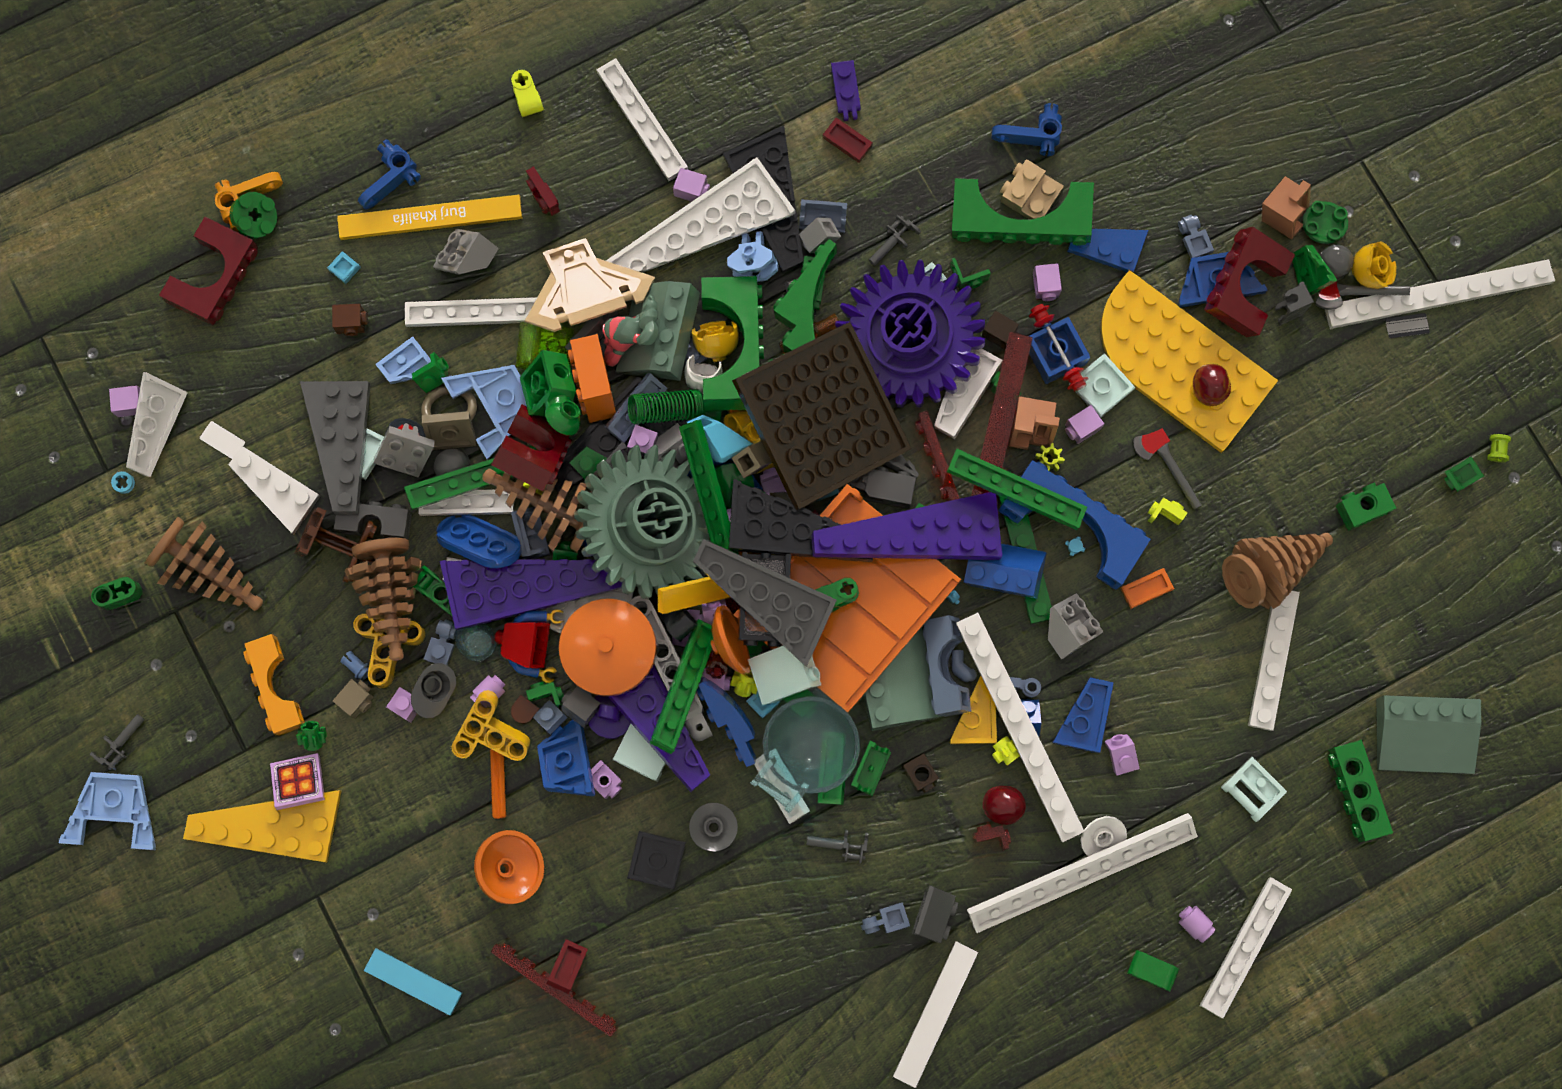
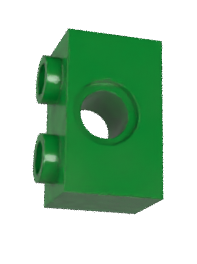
[1336,483,1396,531]

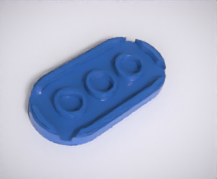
[437,514,522,568]

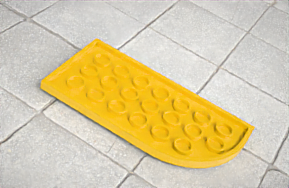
[1101,270,1278,453]

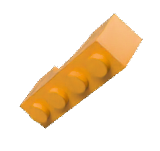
[243,634,305,736]

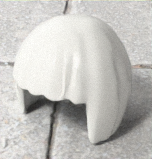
[684,355,723,394]

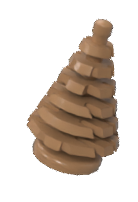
[482,469,587,553]
[145,517,263,611]
[1222,533,1333,609]
[345,538,422,661]

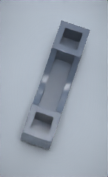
[923,615,971,717]

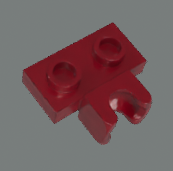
[526,166,560,216]

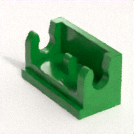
[850,741,891,796]

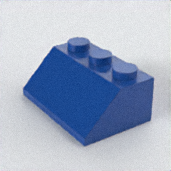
[964,544,1047,599]

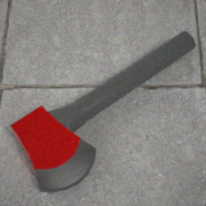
[1316,281,1410,310]
[1133,428,1202,510]

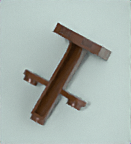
[294,507,392,583]

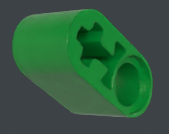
[91,577,142,610]
[1127,950,1179,992]

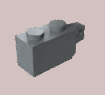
[849,467,916,509]

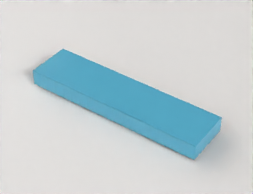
[364,948,462,1015]

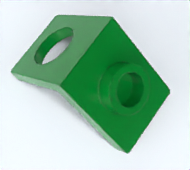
[950,258,991,290]

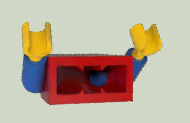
[495,609,564,683]

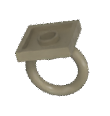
[421,386,477,450]

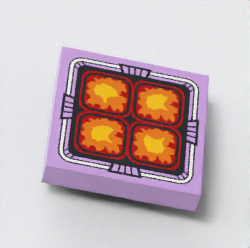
[270,753,325,810]

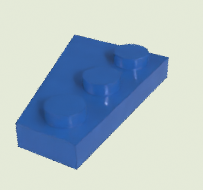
[1067,229,1148,272]
[1052,678,1113,754]

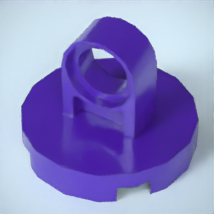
[588,695,631,739]

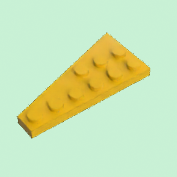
[183,790,342,863]

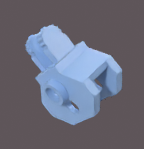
[727,231,778,282]

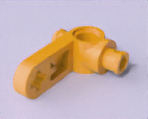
[214,172,283,232]

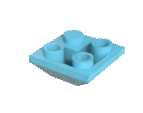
[687,415,753,463]

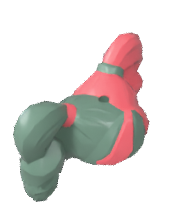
[602,294,658,367]

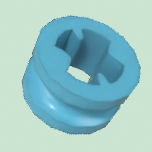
[111,471,135,494]

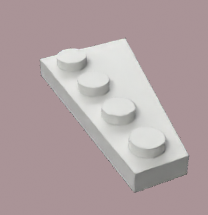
[934,349,1003,439]
[126,372,188,477]
[228,446,320,535]

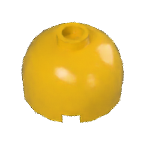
[1352,242,1396,289]
[691,321,739,362]

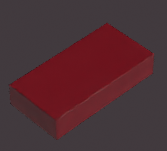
[823,118,873,163]
[546,939,588,994]

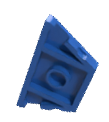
[1178,252,1267,307]
[537,719,595,796]

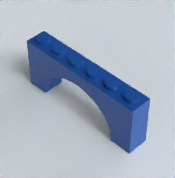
[998,460,1151,590]

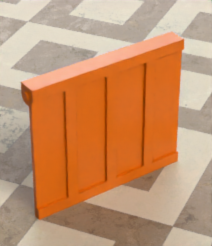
[733,484,961,713]

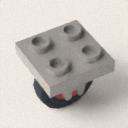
[374,418,435,477]

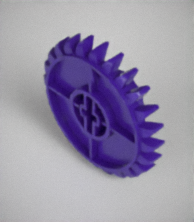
[835,260,985,408]

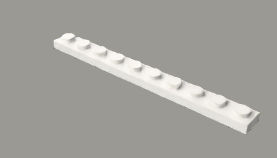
[1325,260,1555,329]
[956,613,1085,842]
[967,813,1198,933]

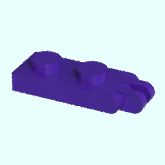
[831,60,861,121]

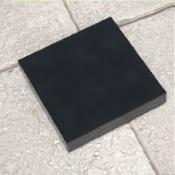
[627,831,686,890]

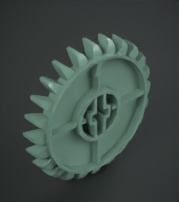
[574,445,711,599]

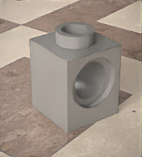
[799,218,841,253]

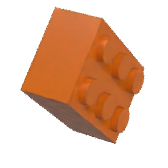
[568,334,616,423]

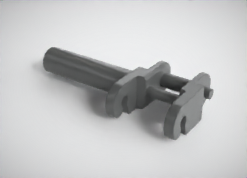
[869,215,921,266]
[90,714,145,770]
[806,830,869,864]

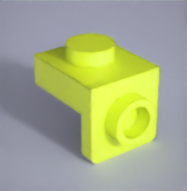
[1148,497,1187,525]

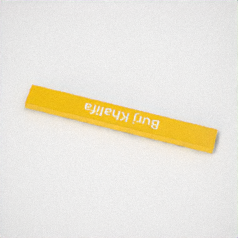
[337,195,523,240]

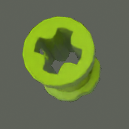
[1487,434,1511,462]

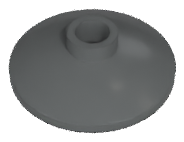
[689,803,738,852]

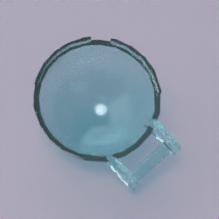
[751,696,860,813]

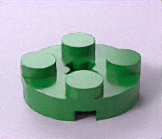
[230,192,277,239]

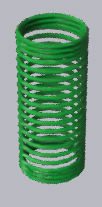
[628,389,704,425]

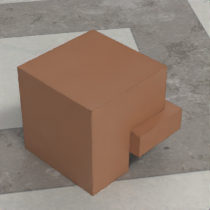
[1262,177,1311,240]
[1009,396,1059,450]

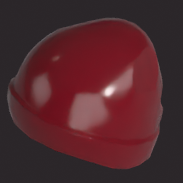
[1193,364,1231,406]
[983,785,1026,825]

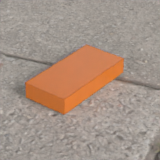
[1120,568,1174,609]

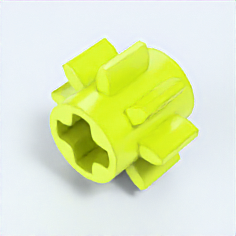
[1035,443,1065,472]
[730,671,758,697]
[992,736,1020,765]

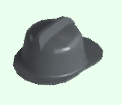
[411,663,456,718]

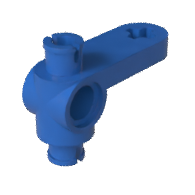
[991,103,1062,156]
[358,140,421,210]

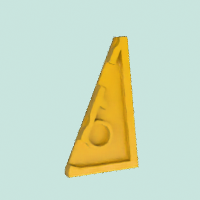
[950,676,997,744]

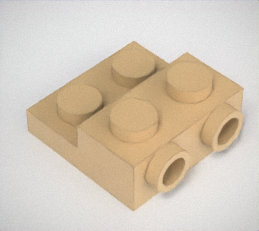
[1000,159,1064,220]

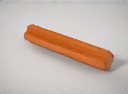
[490,749,506,819]

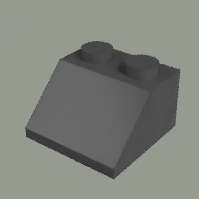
[912,886,958,943]

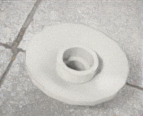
[1081,816,1127,856]

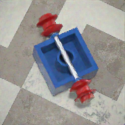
[1024,304,1090,392]

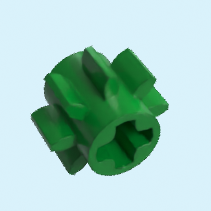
[296,721,327,751]

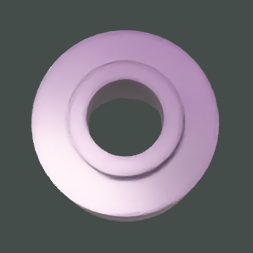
[470,675,505,708]
[1179,906,1216,943]

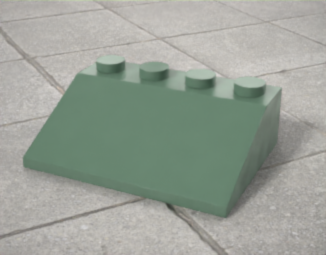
[616,281,700,381]
[864,627,942,731]
[1376,695,1481,774]

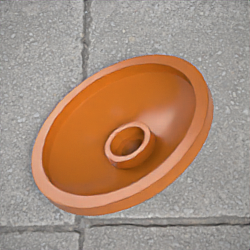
[711,605,751,675]
[474,830,544,904]

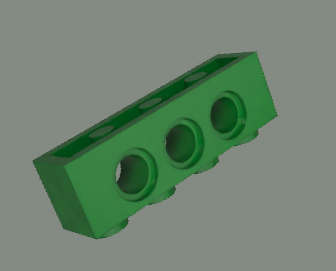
[1328,740,1393,842]

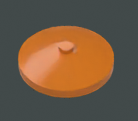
[559,599,657,696]

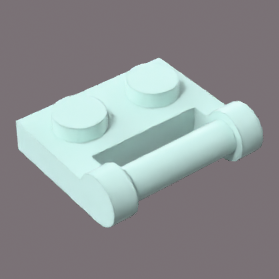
[1221,757,1287,822]

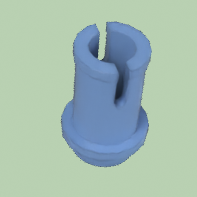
[340,651,369,680]

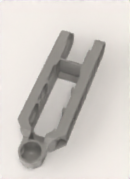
[629,596,713,741]

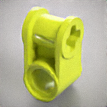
[511,70,544,117]

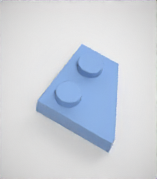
[376,336,431,384]

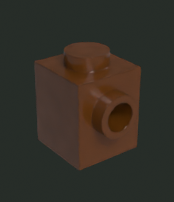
[332,304,368,336]

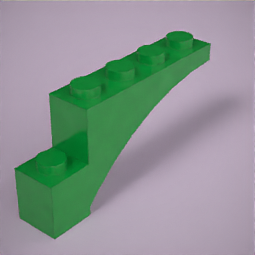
[774,239,837,353]

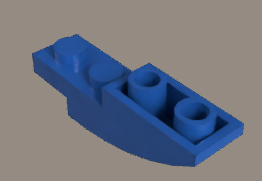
[697,677,756,767]

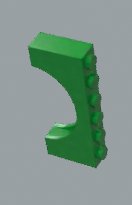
[952,178,1094,246]
[701,276,764,411]

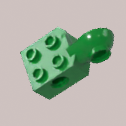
[520,350,580,435]

